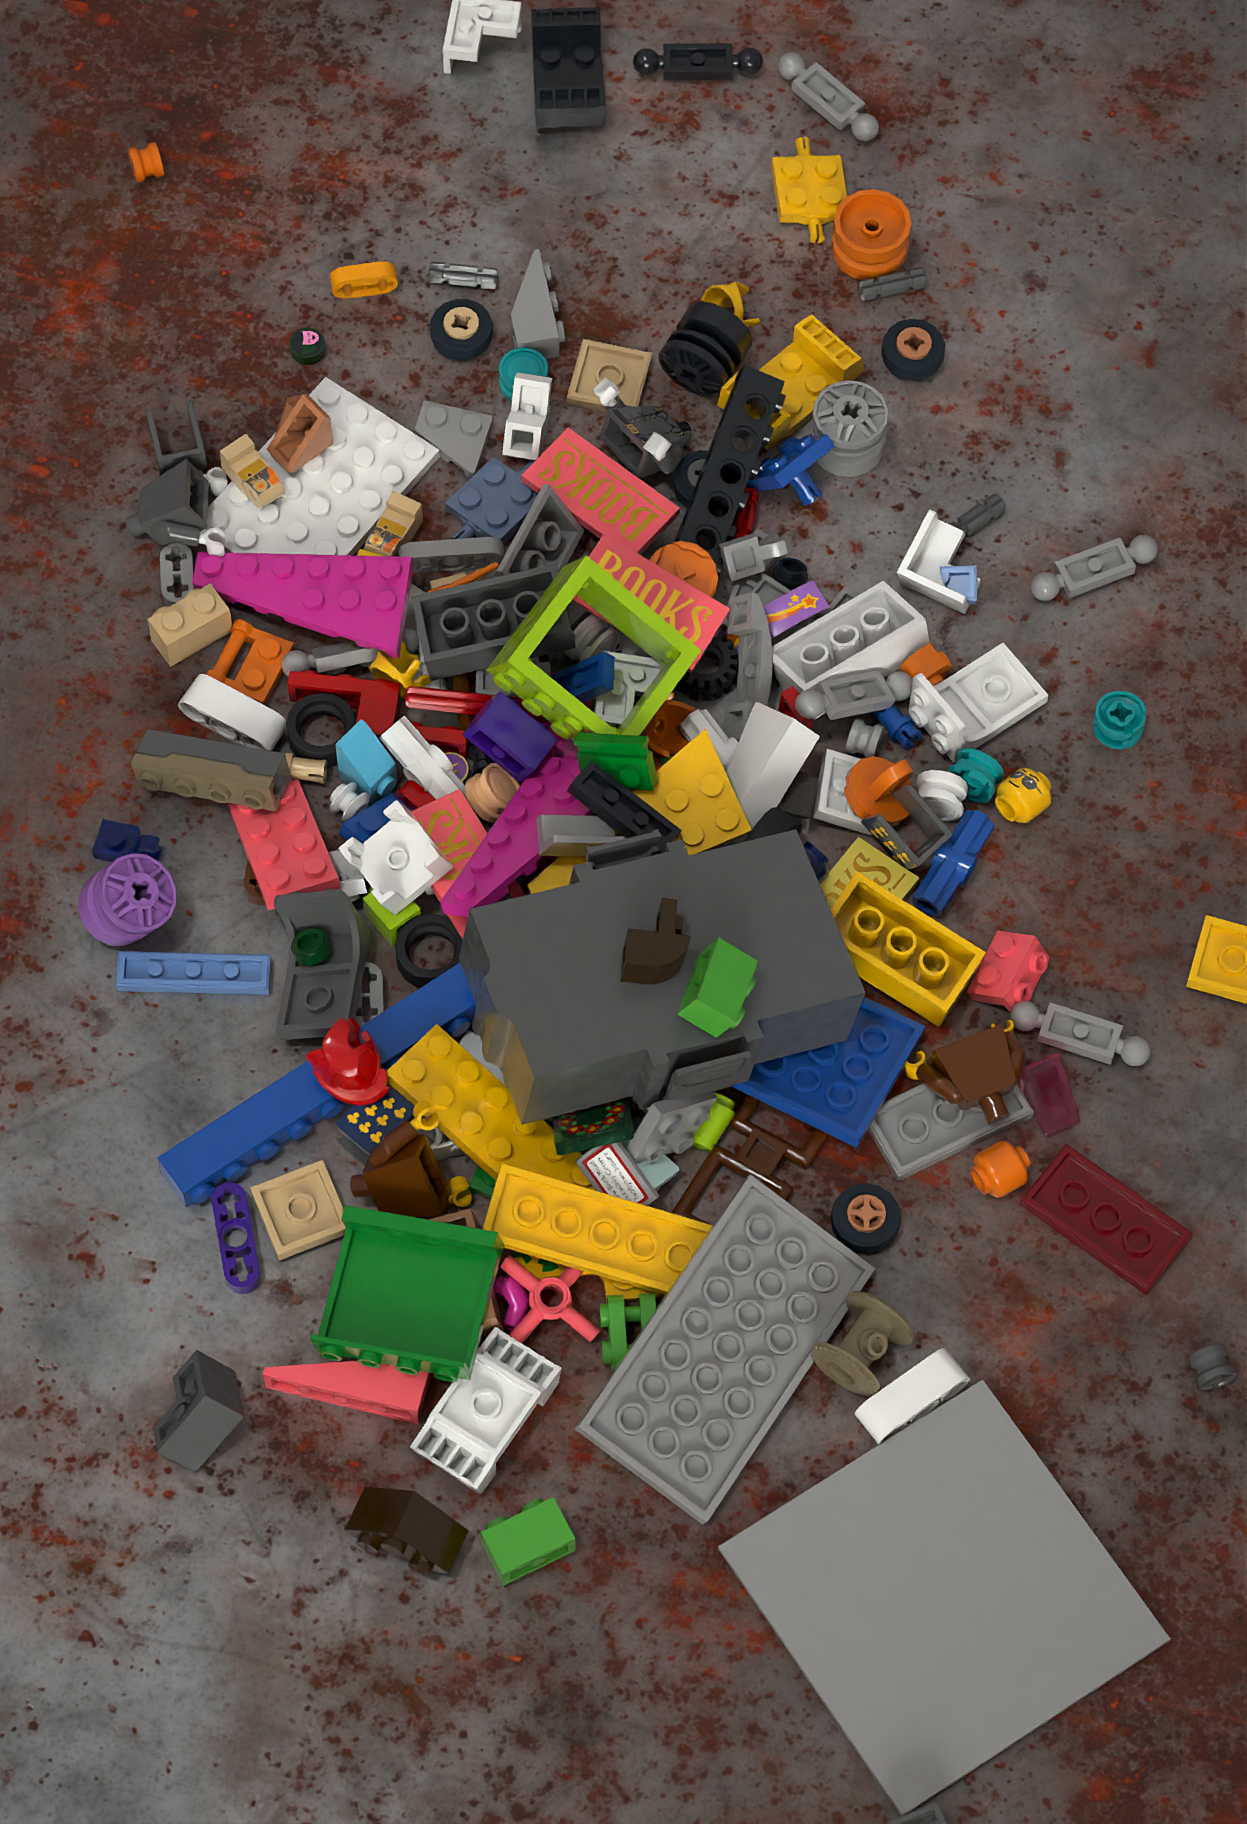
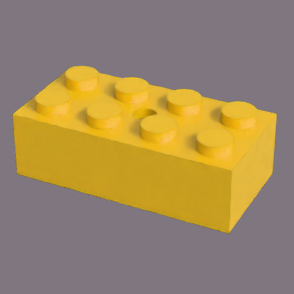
[830,871,986,1027]

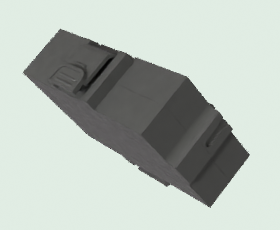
[459,829,866,1125]

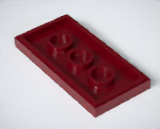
[1019,1144,1193,1295]

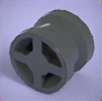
[1188,1344,1236,1390]

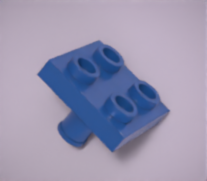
[747,434,835,506]

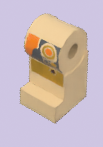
[220,434,285,509]
[364,491,423,556]

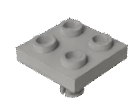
[626,1091,718,1164]

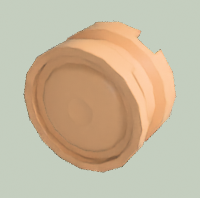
[465,763,520,823]

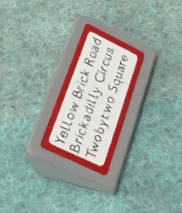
[576,1133,660,1206]

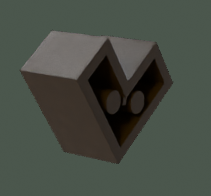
[345,1487,469,1576]

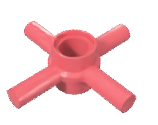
[500,1255,600,1344]

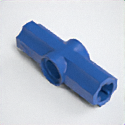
[912,810,995,917]

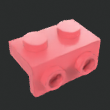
[967,930,1049,1013]

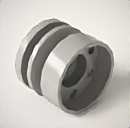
[811,380,889,477]

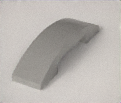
[724,592,772,742]

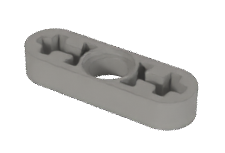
[398,537,504,574]

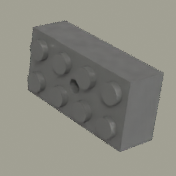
[411,563,576,681]

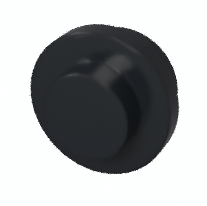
[772,558,808,590]

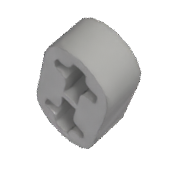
[160,543,194,606]
[355,962,384,1027]

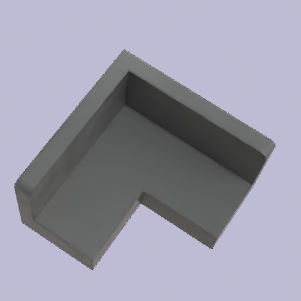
[153,1350,244,1471]

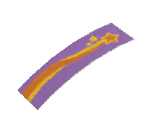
[722,580,829,658]

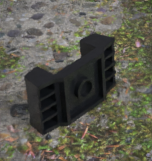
[531,7,605,129]

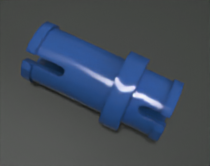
[869,704,922,750]

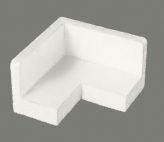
[443,0,522,74]
[897,509,981,614]
[592,651,672,729]

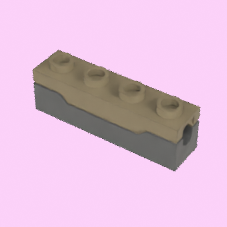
[131,729,292,811]

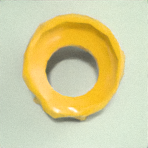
[701,281,760,328]
[369,641,434,699]

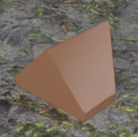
[266,394,333,473]

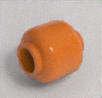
[970,1140,1031,1198]

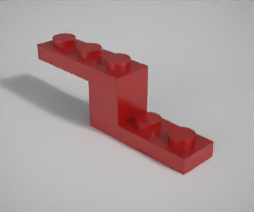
[288,670,468,761]

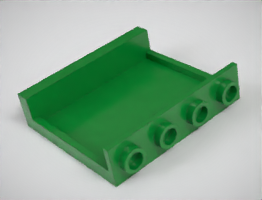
[310,1205,504,1382]

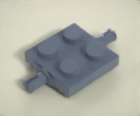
[445,457,538,544]

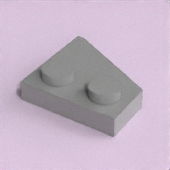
[414,400,493,479]

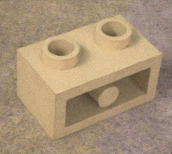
[148,583,232,667]

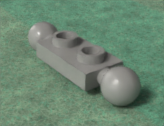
[778,52,879,141]
[1031,535,1158,601]
[282,627,419,677]
[795,670,913,720]
[1010,1001,1151,1066]

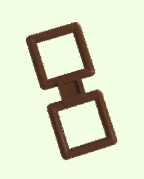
[672,1094,829,1225]

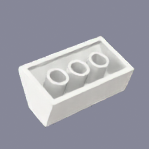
[772,581,930,720]

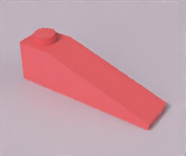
[263,1361,431,1424]

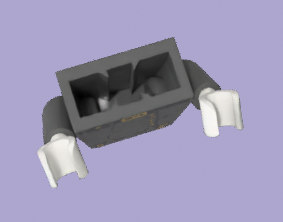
[593,377,692,479]
[126,459,228,557]

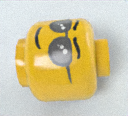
[995,768,1051,823]

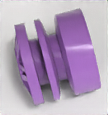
[78,853,176,946]

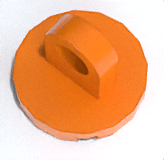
[649,541,718,598]
[844,756,915,827]

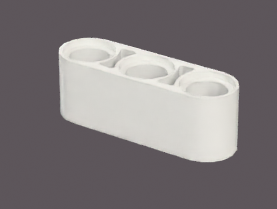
[178,674,287,751]
[855,1348,970,1445]

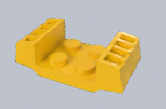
[717,314,864,450]

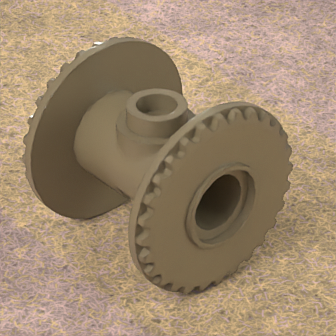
[810,1291,915,1397]

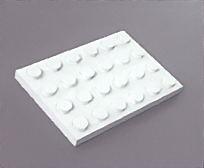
[201,377,440,555]

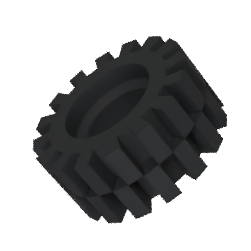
[676,632,739,701]

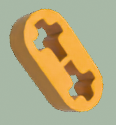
[329,261,398,299]

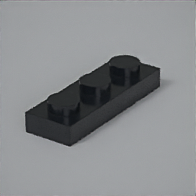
[567,761,682,854]

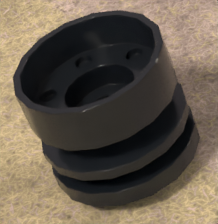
[658,301,752,397]

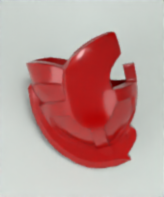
[305,1018,391,1105]

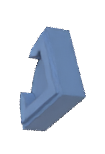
[940,565,977,604]

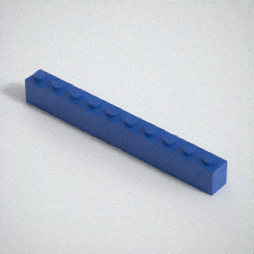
[157,963,477,1207]

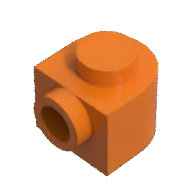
[899,643,952,686]

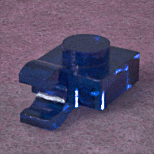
[92,819,163,862]

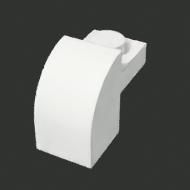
[502,372,552,460]

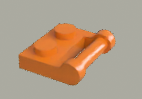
[206,619,295,706]

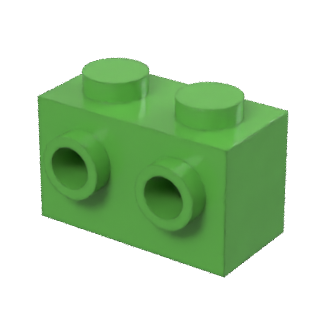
[677,937,758,1038]
[481,1497,575,1586]

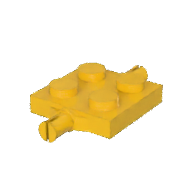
[770,137,847,243]

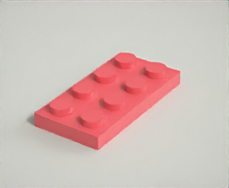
[227,779,341,910]

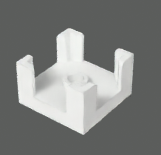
[338,800,454,915]

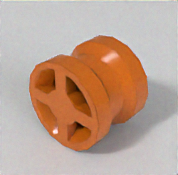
[128,142,164,183]

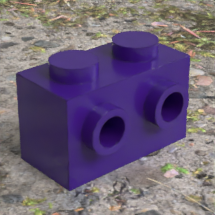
[462,691,557,782]

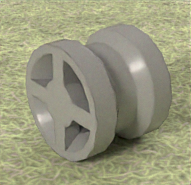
[845,717,885,758]

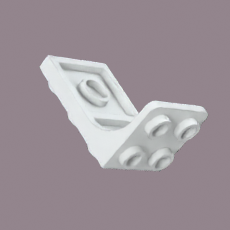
[908,643,1049,763]

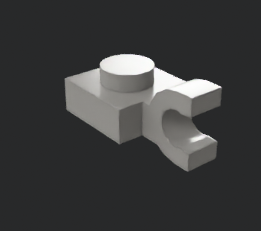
[719,534,788,582]

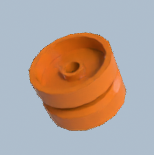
[831,189,912,281]

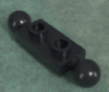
[633,43,763,80]

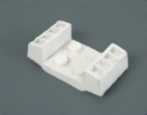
[410,1327,562,1495]

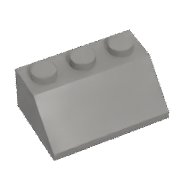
[494,484,585,577]

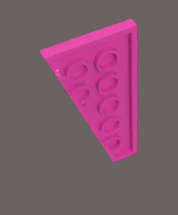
[192,552,414,659]
[440,756,594,917]

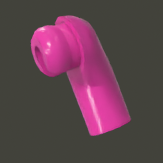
[494,1274,530,1332]

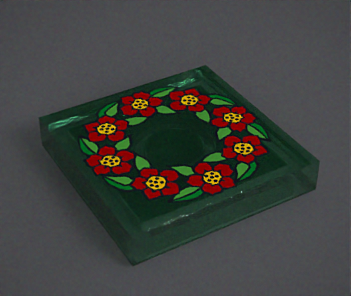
[553,1097,634,1155]

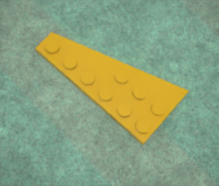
[527,728,752,894]

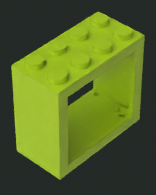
[487,555,702,740]

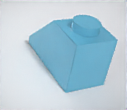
[335,719,397,805]

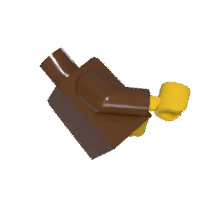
[905,1020,1025,1124]
[350,1101,472,1220]

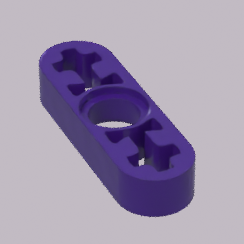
[211,1182,261,1294]

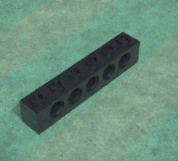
[674,365,786,576]

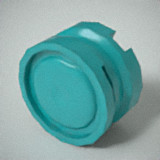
[498,347,548,402]
[1093,690,1147,750]
[947,748,1004,804]

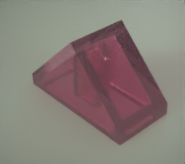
[1019,1052,1081,1137]

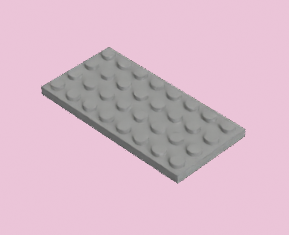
[574,1174,875,1525]

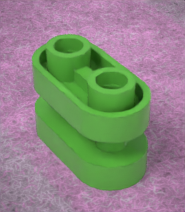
[599,1293,656,1373]

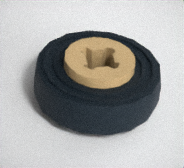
[430,299,493,360]

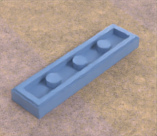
[116,951,271,995]

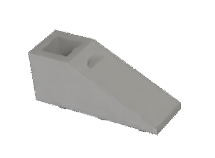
[511,249,565,359]

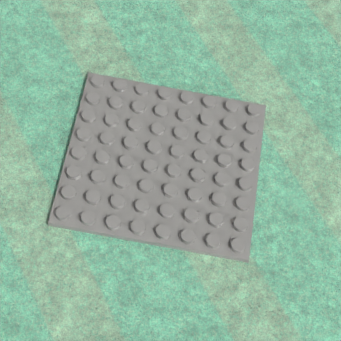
[718,1379,1170,1816]

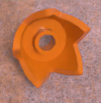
[639,692,696,758]

